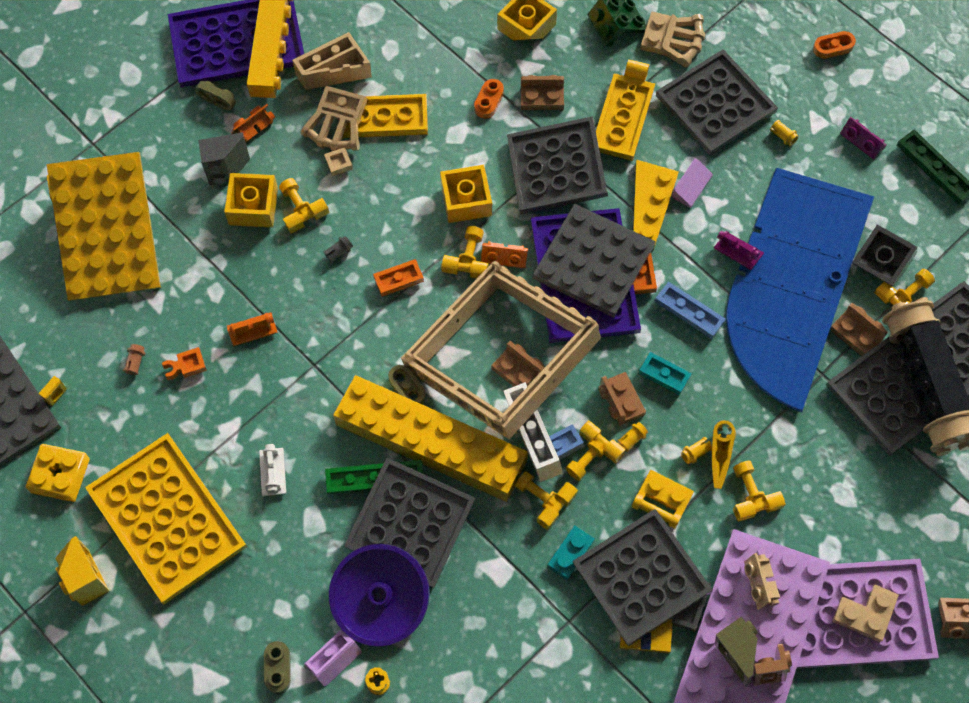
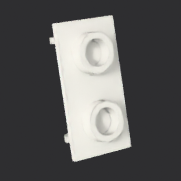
[259,444,286,496]

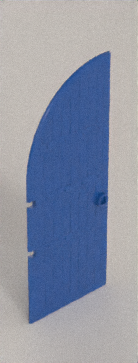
[726,168,874,413]

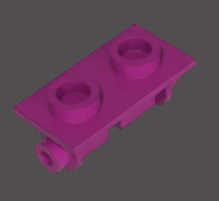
[840,117,887,160]
[713,231,764,270]

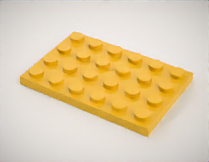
[46,152,161,301]
[85,433,247,605]

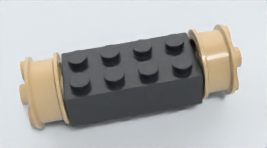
[882,297,969,456]

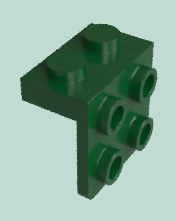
[587,0,647,46]

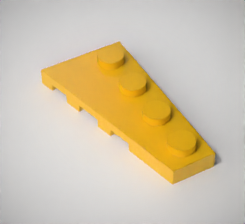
[633,160,679,250]

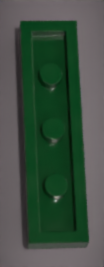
[896,130,969,205]

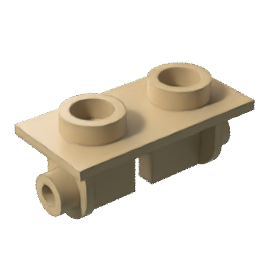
[744,553,780,610]

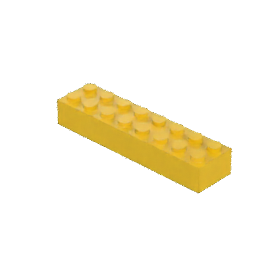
[333,375,528,502]

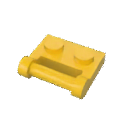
[631,469,694,529]

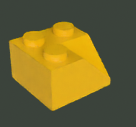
[497,0,557,41]
[440,165,492,223]
[224,173,278,227]
[55,536,109,606]

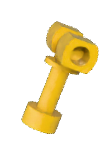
[279,178,330,234]
[441,226,489,279]
[875,269,935,305]
[565,420,626,481]
[733,461,786,522]
[515,471,578,530]

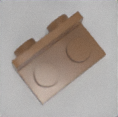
[521,75,564,110]
[830,303,888,356]
[491,341,545,387]
[598,372,646,426]
[938,598,969,639]
[752,644,792,686]

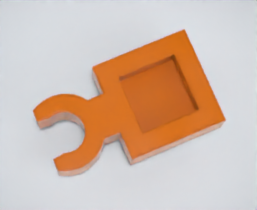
[162,347,207,380]

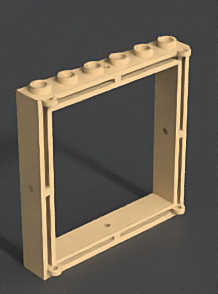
[401,261,601,439]

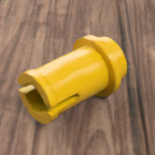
[770,120,799,146]
[617,422,648,452]
[681,437,712,464]

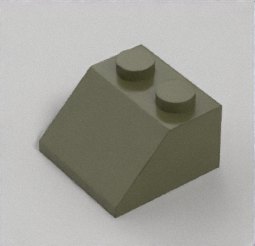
[715,617,758,687]

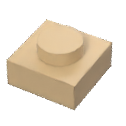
[324,147,353,176]

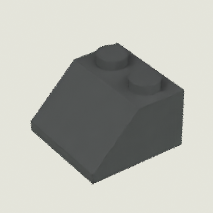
[198,132,250,185]
[852,224,918,286]

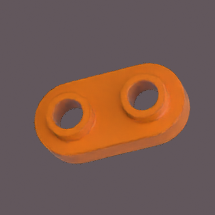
[813,31,856,59]
[474,79,504,119]

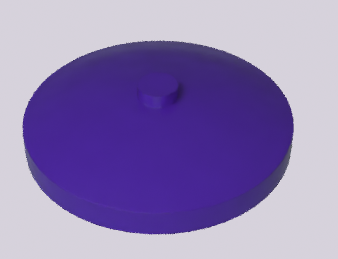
[329,544,430,646]

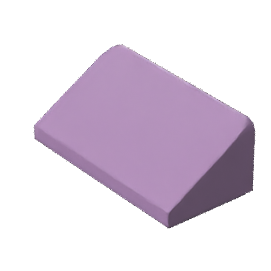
[672,158,713,208]
[304,630,362,686]

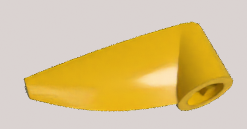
[712,420,736,489]

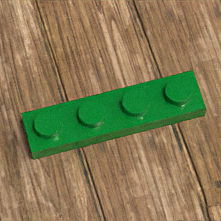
[325,460,423,494]

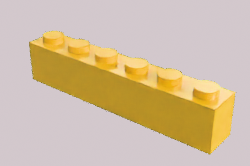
[247,0,293,98]

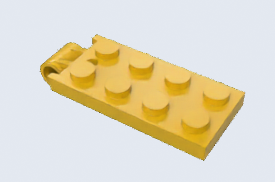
[596,59,655,161]

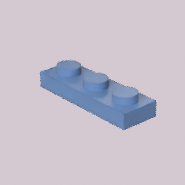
[655,281,726,339]

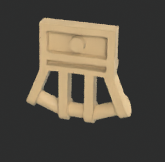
[640,11,706,68]
[301,86,367,151]

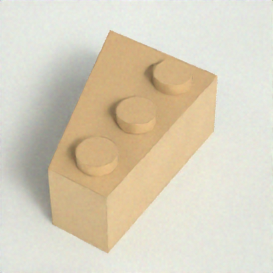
[292,32,372,90]

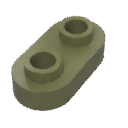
[195,81,236,111]
[388,365,426,404]
[264,641,291,694]

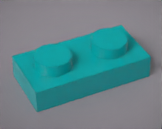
[638,352,692,395]
[547,525,595,581]

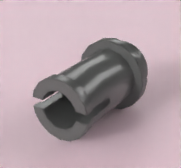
[323,236,353,263]

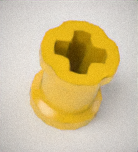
[365,668,390,695]

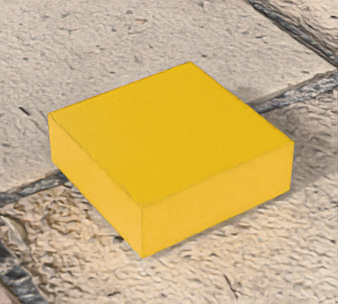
[38,376,67,406]

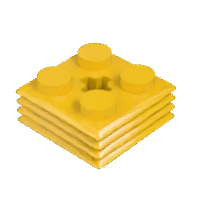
[26,444,90,502]

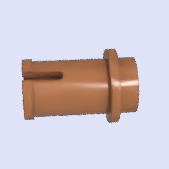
[123,344,146,375]

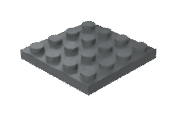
[656,49,778,156]
[507,116,608,214]
[533,204,656,318]
[344,458,475,589]
[573,509,713,647]

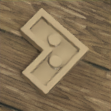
[832,585,899,642]

